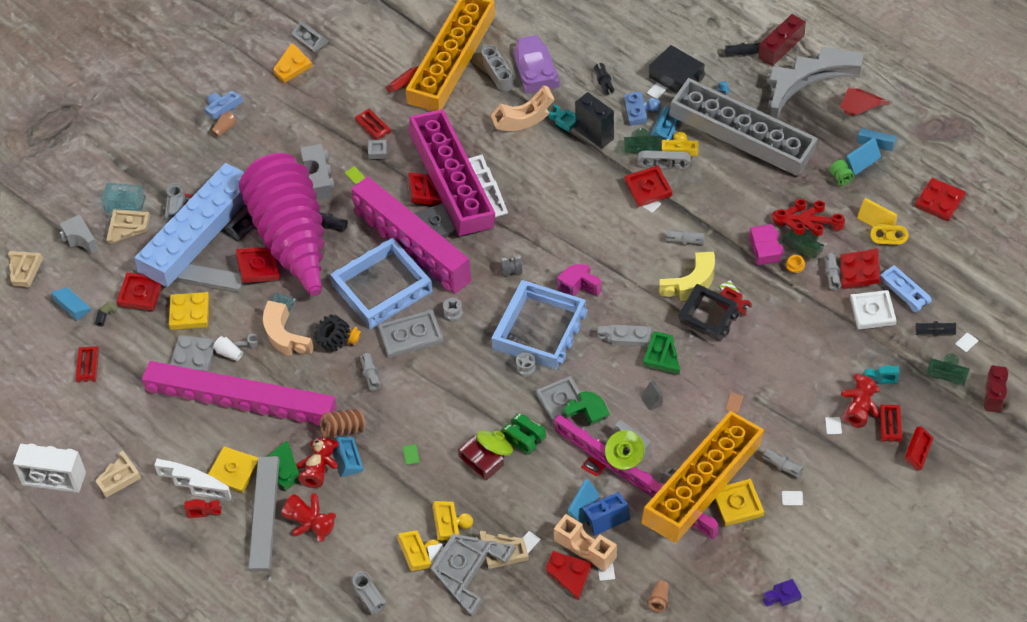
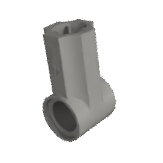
[165,183,186,221]
[352,572,387,614]

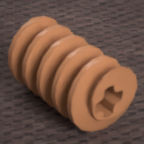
[320,409,365,438]

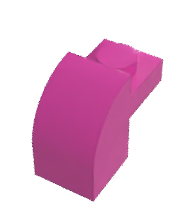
[557,264,602,297]

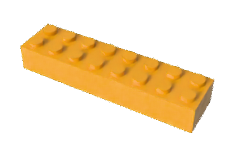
[406,0,496,111]
[641,411,764,544]

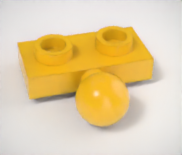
[662,132,698,157]
[432,501,473,541]
[397,530,440,571]

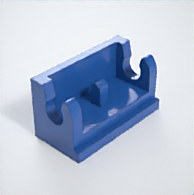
[583,492,630,536]

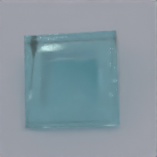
[273,292,296,313]

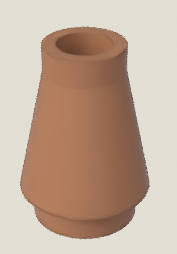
[211,111,237,138]
[648,580,669,612]

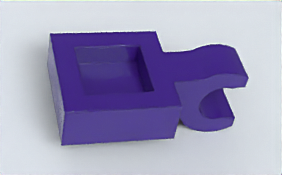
[763,579,802,607]

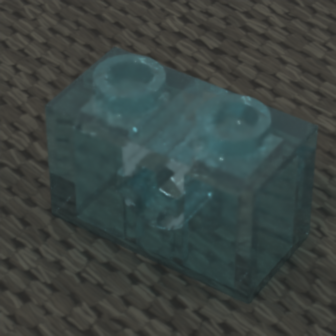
[102,183,146,213]

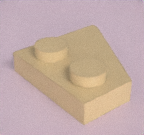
[106,209,151,244]
[8,251,43,287]
[96,451,141,498]

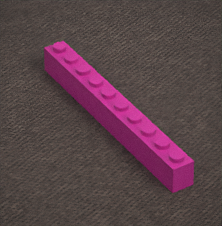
[142,361,337,426]

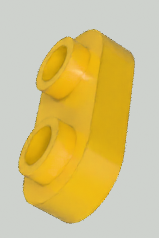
[870,224,909,245]

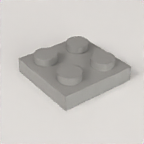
[170,335,216,372]

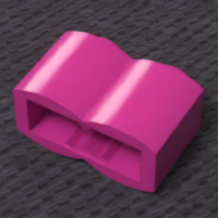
[749,224,784,265]

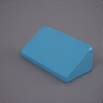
[649,106,679,141]
[857,128,897,151]
[846,138,881,175]
[51,287,92,321]
[333,437,364,477]
[568,479,599,524]

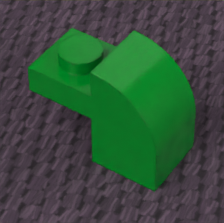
[562,391,610,426]

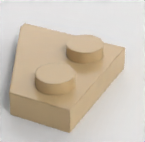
[479,531,529,569]

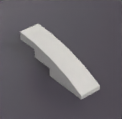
[469,154,508,218]
[155,459,232,501]

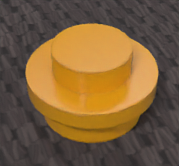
[786,255,805,273]
[346,327,362,345]

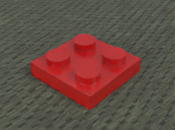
[624,165,673,207]
[915,177,966,222]
[235,247,280,283]
[840,248,881,289]
[117,272,163,311]

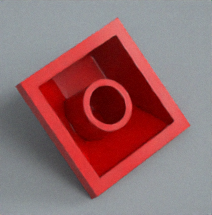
[840,87,890,116]

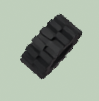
[313,314,350,352]

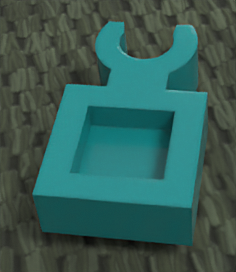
[547,105,576,132]
[864,365,900,384]

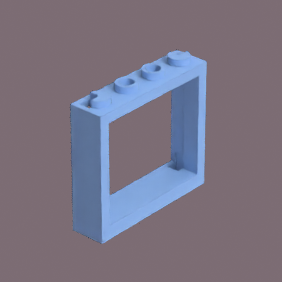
[330,238,433,329]
[492,280,588,370]

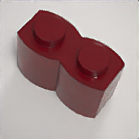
[984,365,1008,413]
[458,435,504,480]

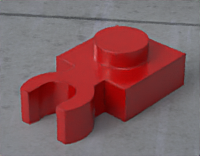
[716,286,752,316]
[184,499,222,518]

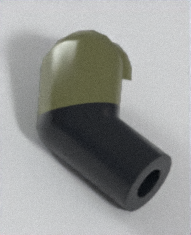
[95,301,118,327]

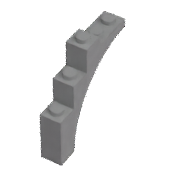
[767,47,864,119]

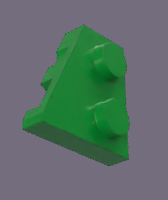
[643,331,680,375]
[267,441,299,492]

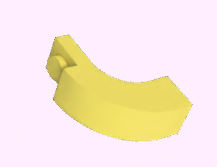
[659,252,715,302]

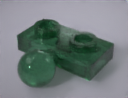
[624,128,661,153]
[781,229,824,259]
[926,353,970,385]

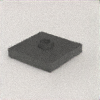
[414,203,457,238]

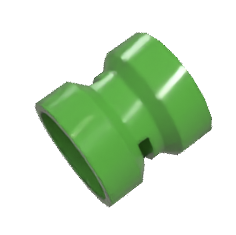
[829,160,854,186]

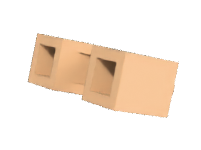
[554,514,617,572]

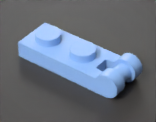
[880,265,932,313]

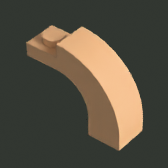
[490,85,555,131]
[263,300,314,357]

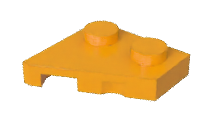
[273,43,313,83]

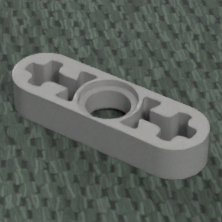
[637,151,691,169]

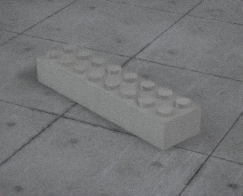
[669,78,818,177]

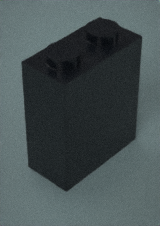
[649,45,705,93]
[575,92,614,149]

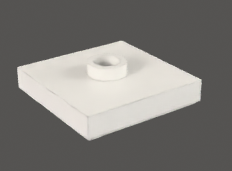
[850,290,897,329]

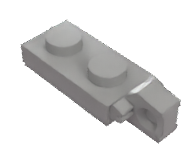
[597,325,652,347]

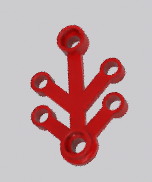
[772,199,845,236]

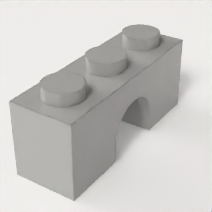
[301,144,335,199]

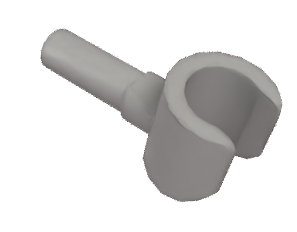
[234,334,258,349]

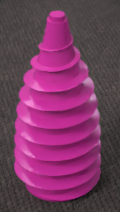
[239,153,325,296]

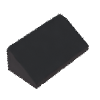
[224,209,255,241]

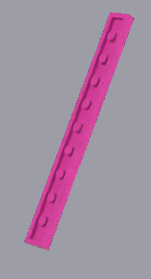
[554,415,718,539]

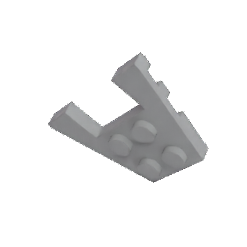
[431,534,516,616]

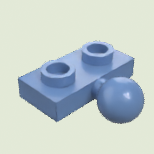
[204,91,243,120]
[624,91,661,126]

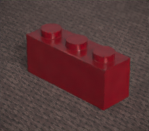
[759,14,806,66]

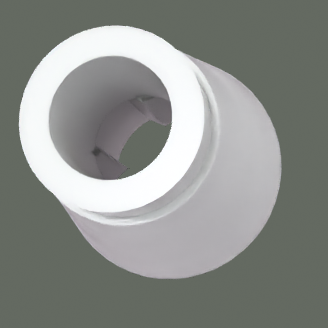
[213,336,243,362]

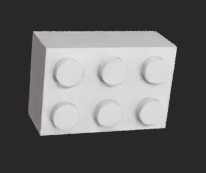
[13,444,86,493]

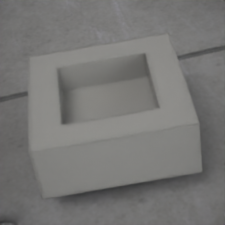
[368,140,387,159]

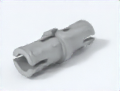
[666,230,705,245]
[824,253,841,290]
[360,353,381,391]
[762,448,804,478]

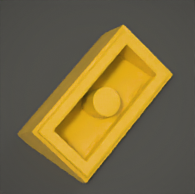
[857,198,898,232]

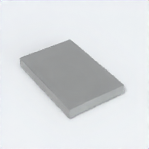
[378,309,444,358]

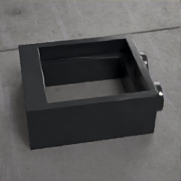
[678,284,740,342]

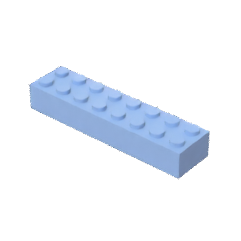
[135,163,245,287]

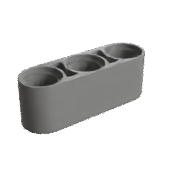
[481,45,513,92]

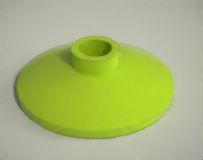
[476,430,513,456]
[605,430,645,470]

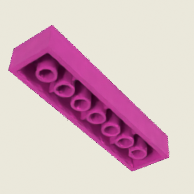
[408,109,496,236]
[351,176,471,294]

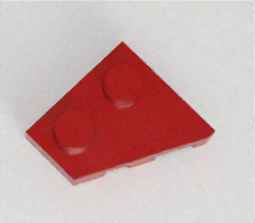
[407,172,443,205]
[546,551,592,600]

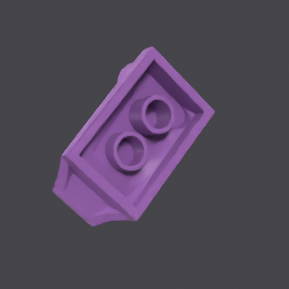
[513,35,560,94]

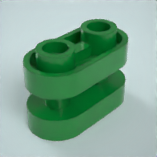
[500,413,546,455]

